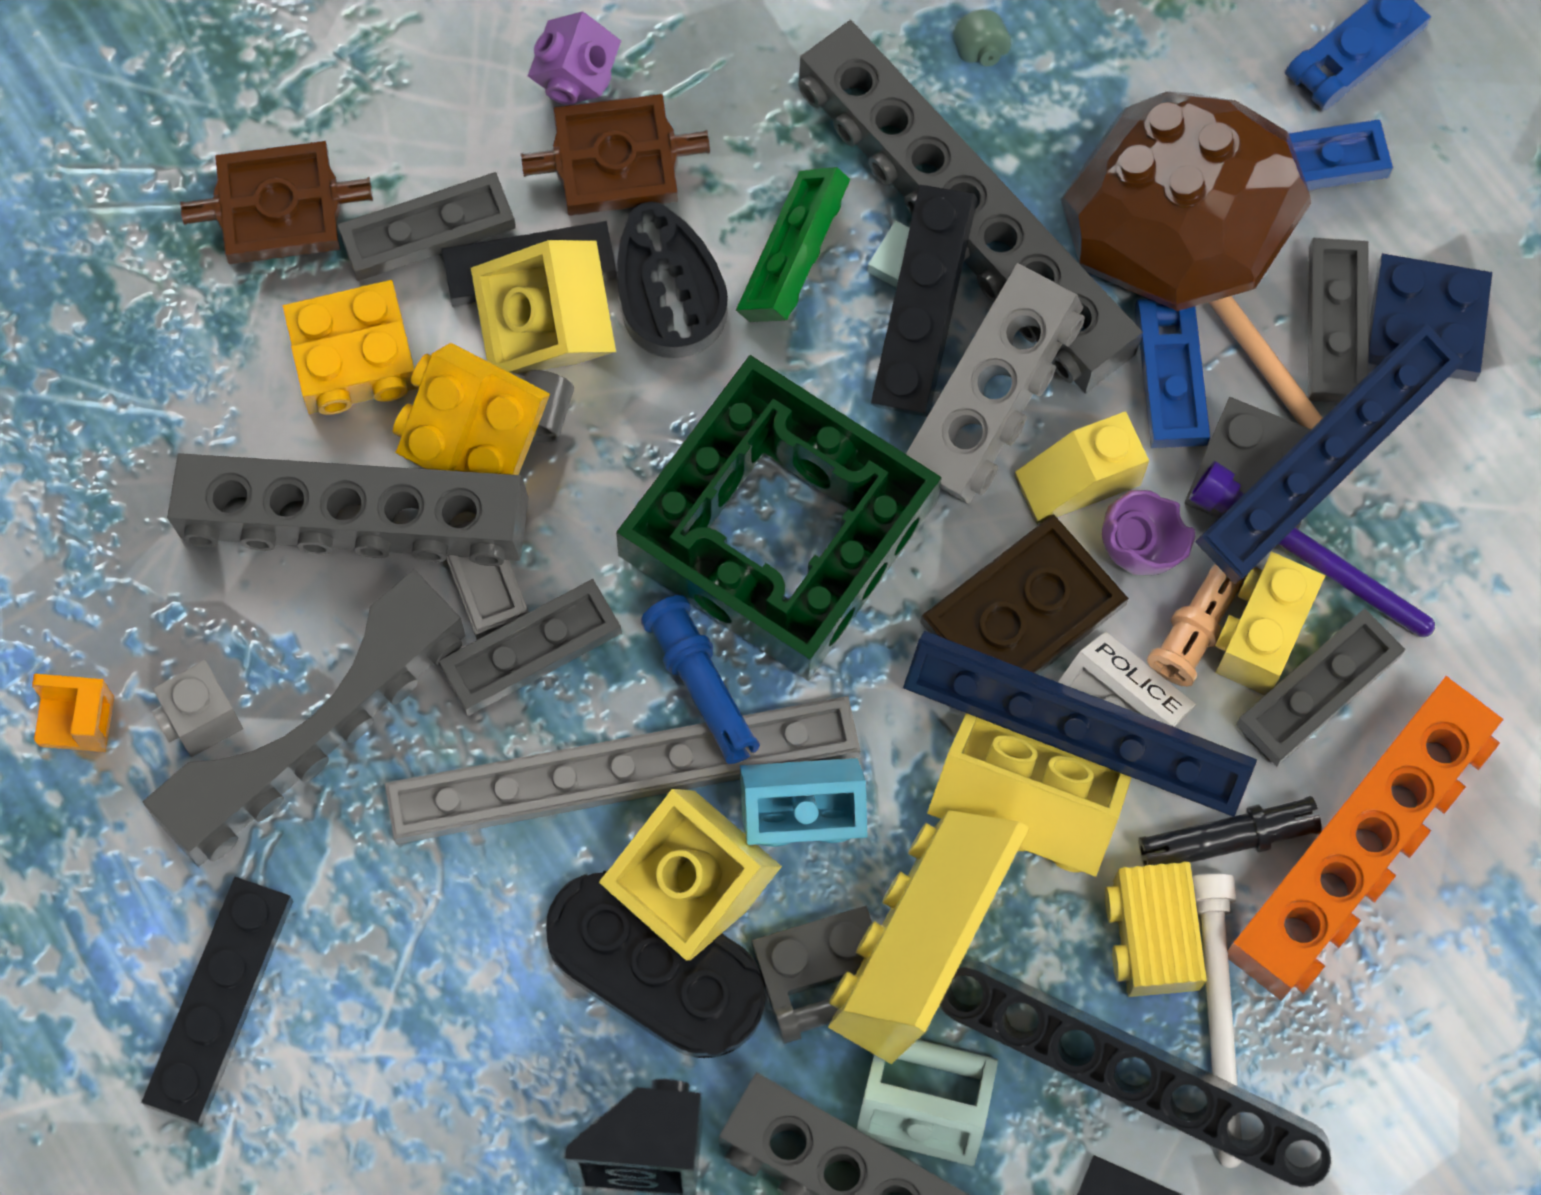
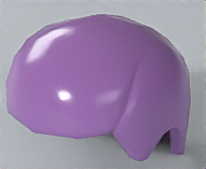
[1102,490,1195,576]

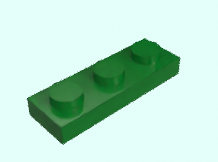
[736,167,851,322]

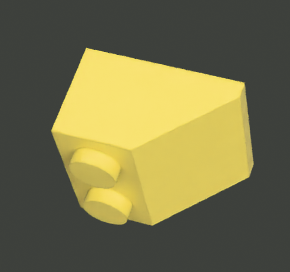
[471,240,616,374]
[599,789,782,961]

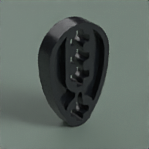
[617,202,728,358]

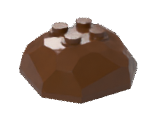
[1061,91,1311,311]

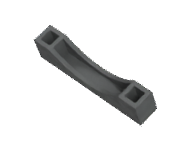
[142,569,466,867]

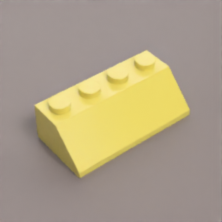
[828,811,1030,1064]

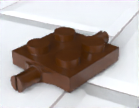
[521,94,710,216]
[180,141,373,264]

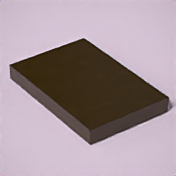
[920,514,1129,674]

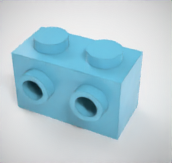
[740,758,868,847]

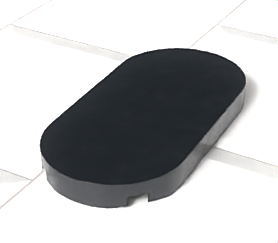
[546,871,765,1058]

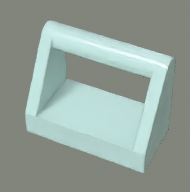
[856,1039,998,1166]

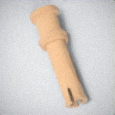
[1147,564,1248,687]

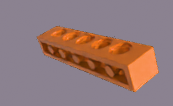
[1228,676,1504,1001]

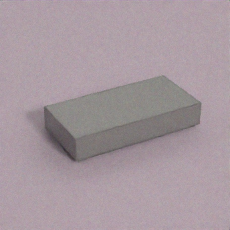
[446,519,529,640]

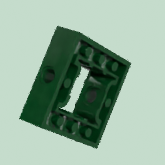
[616,355,942,681]

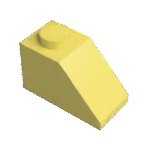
[1014,411,1149,525]

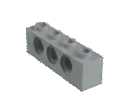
[906,263,1085,504]

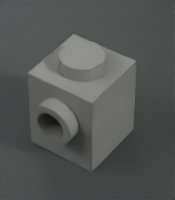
[152,660,243,758]

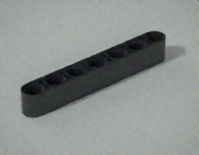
[940,959,1332,1188]

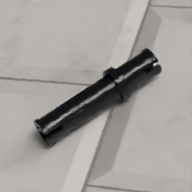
[1138,796,1322,866]

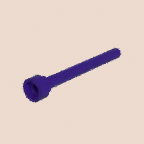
[1189,461,1435,638]

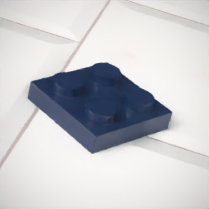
[1368,253,1493,382]

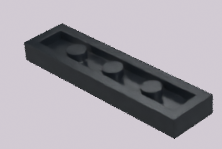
[871,184,978,417]
[141,876,293,1127]

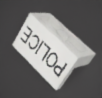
[1058,631,1196,727]

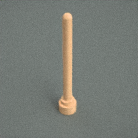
[1208,296,1354,475]

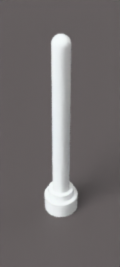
[1192,874,1242,1168]

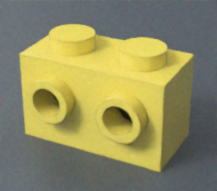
[1215,551,1325,695]

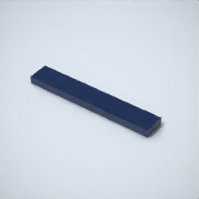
[1195,321,1464,584]
[903,631,1257,817]

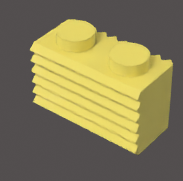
[1105,862,1207,997]

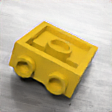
[282,280,418,415]
[393,343,550,475]

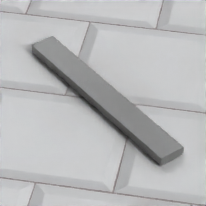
[385,696,860,844]

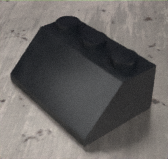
[564,1079,703,1195]

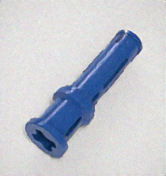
[641,595,760,764]

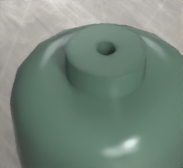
[953,9,1011,66]

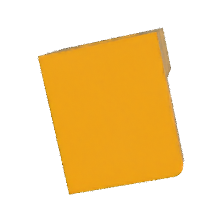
[32,674,115,752]

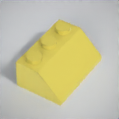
[927,713,1132,877]

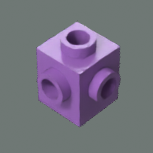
[528,11,621,105]

